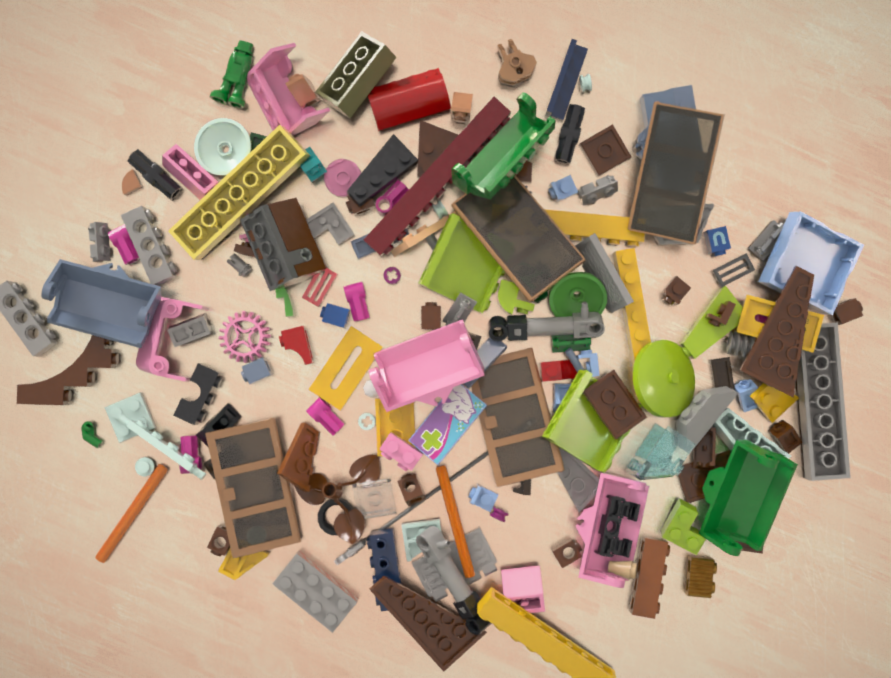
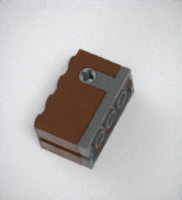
[240,198,326,291]

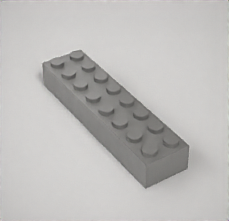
[797,323,851,481]

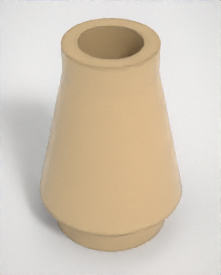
[608,561,637,580]

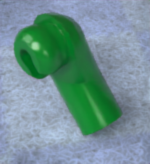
[81,421,103,449]

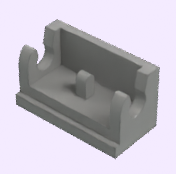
[167,313,211,347]

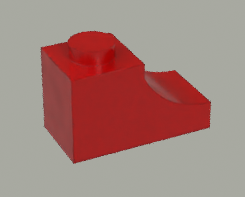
[279,326,314,365]
[539,360,577,382]

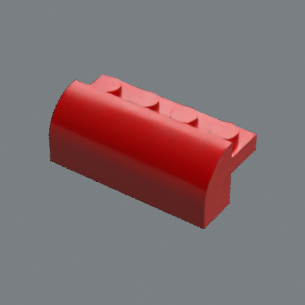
[368,68,451,131]

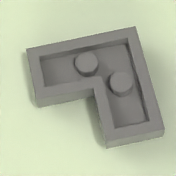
[306,202,354,245]

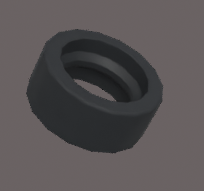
[318,498,353,536]

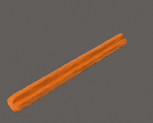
[95,464,168,563]
[436,465,475,578]

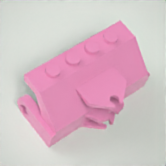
[369,319,485,412]
[576,473,650,588]

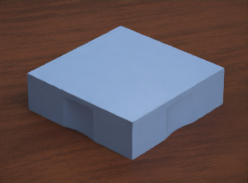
[758,211,864,315]

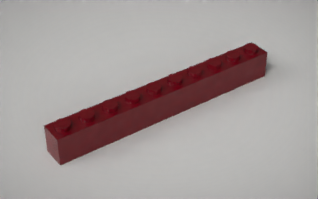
[363,97,511,257]

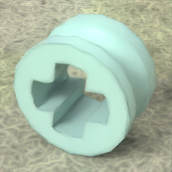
[579,74,592,92]
[432,200,448,220]
[358,413,376,430]

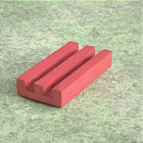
[302,268,338,307]

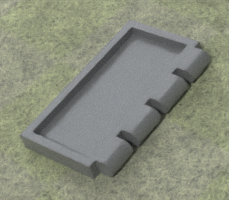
[575,233,634,313]
[412,527,497,602]

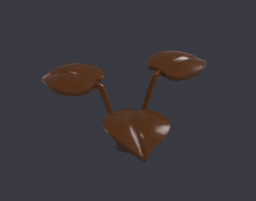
[294,455,380,544]

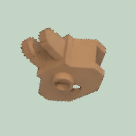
[497,39,537,86]

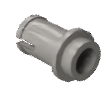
[227,253,252,277]

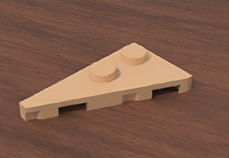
[391,211,457,257]

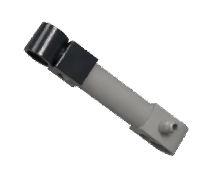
[488,302,605,342]
[416,526,492,635]

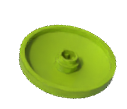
[633,340,695,418]

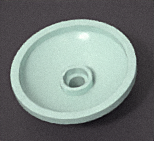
[194,118,251,176]

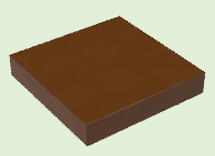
[579,124,632,177]

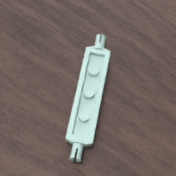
[117,414,206,480]

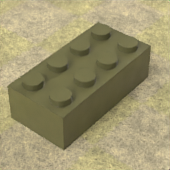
[315,31,397,118]

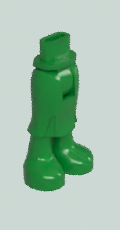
[209,40,253,109]

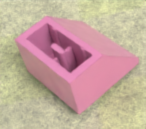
[501,566,545,613]

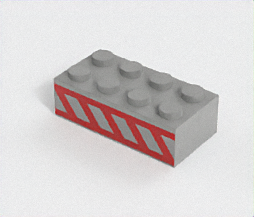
[272,550,359,633]

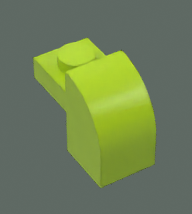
[497,279,535,315]

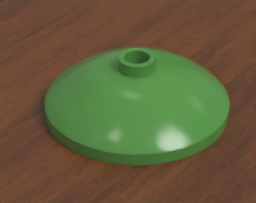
[549,272,607,317]

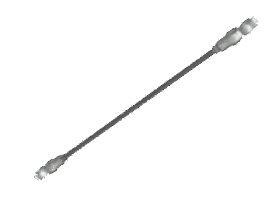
[334,417,537,565]

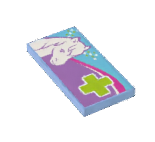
[408,384,487,466]

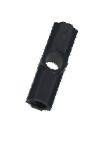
[555,104,585,164]
[127,149,181,200]

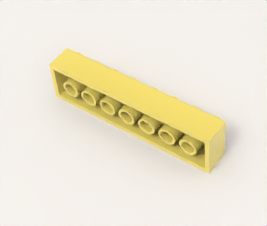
[168,125,310,260]

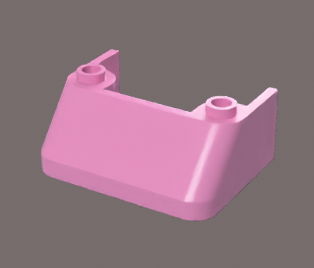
[247,43,330,136]
[136,297,208,382]

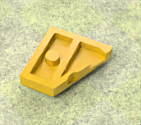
[750,383,799,423]
[218,536,270,580]

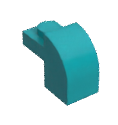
[301,146,327,182]

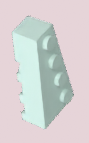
[712,408,791,459]

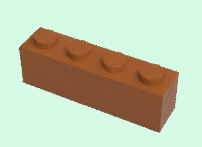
[629,536,670,619]

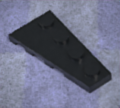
[347,134,418,207]

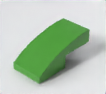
[276,287,296,317]

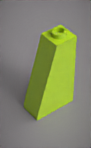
[680,286,743,359]

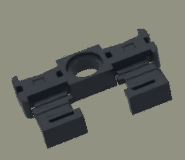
[594,495,640,558]

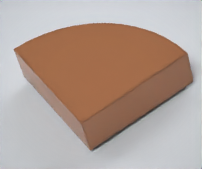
[122,169,142,195]

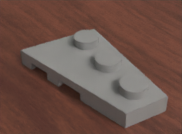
[550,448,599,512]

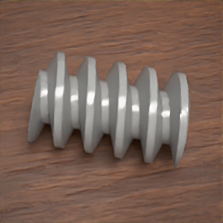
[726,331,756,357]

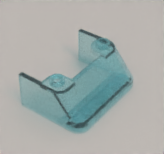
[625,423,695,480]

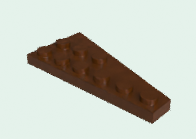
[417,120,532,183]
[740,266,814,398]
[369,576,487,672]

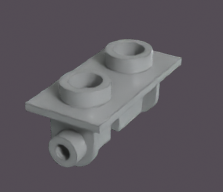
[578,175,618,206]
[748,220,784,261]
[88,222,110,262]
[442,292,477,326]

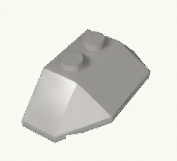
[676,386,738,454]

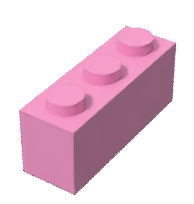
[162,144,218,200]

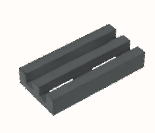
[712,253,755,287]

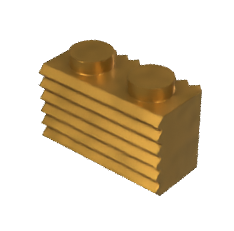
[685,555,717,598]

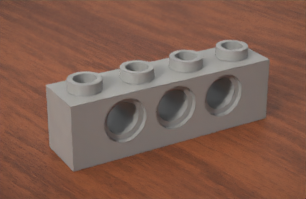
[121,206,177,286]
[0,281,57,357]

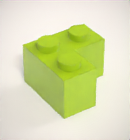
[660,498,706,555]

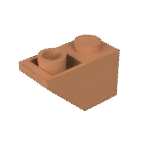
[285,74,321,109]
[451,92,473,123]

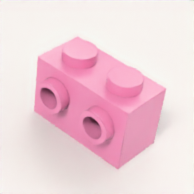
[380,432,423,471]

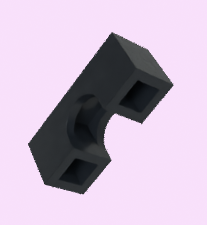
[173,363,223,425]

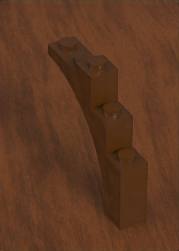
[16,335,119,405]

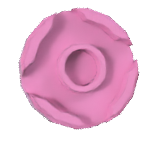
[324,159,361,197]

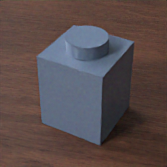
[241,357,273,384]

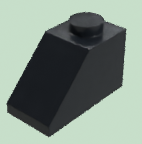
[196,403,241,447]

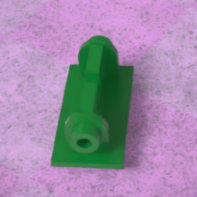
[551,335,591,353]

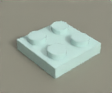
[104,392,156,443]

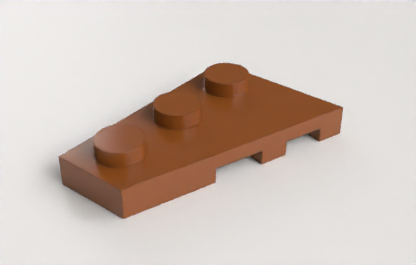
[277,423,319,492]

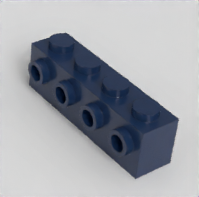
[367,528,402,612]

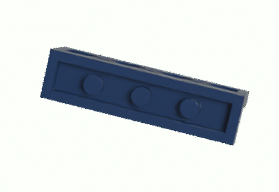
[545,39,588,122]

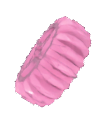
[219,311,271,363]

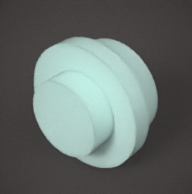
[135,457,155,477]

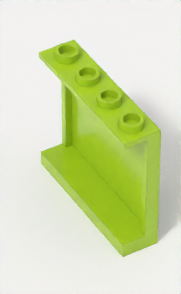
[418,213,515,313]
[542,370,642,473]

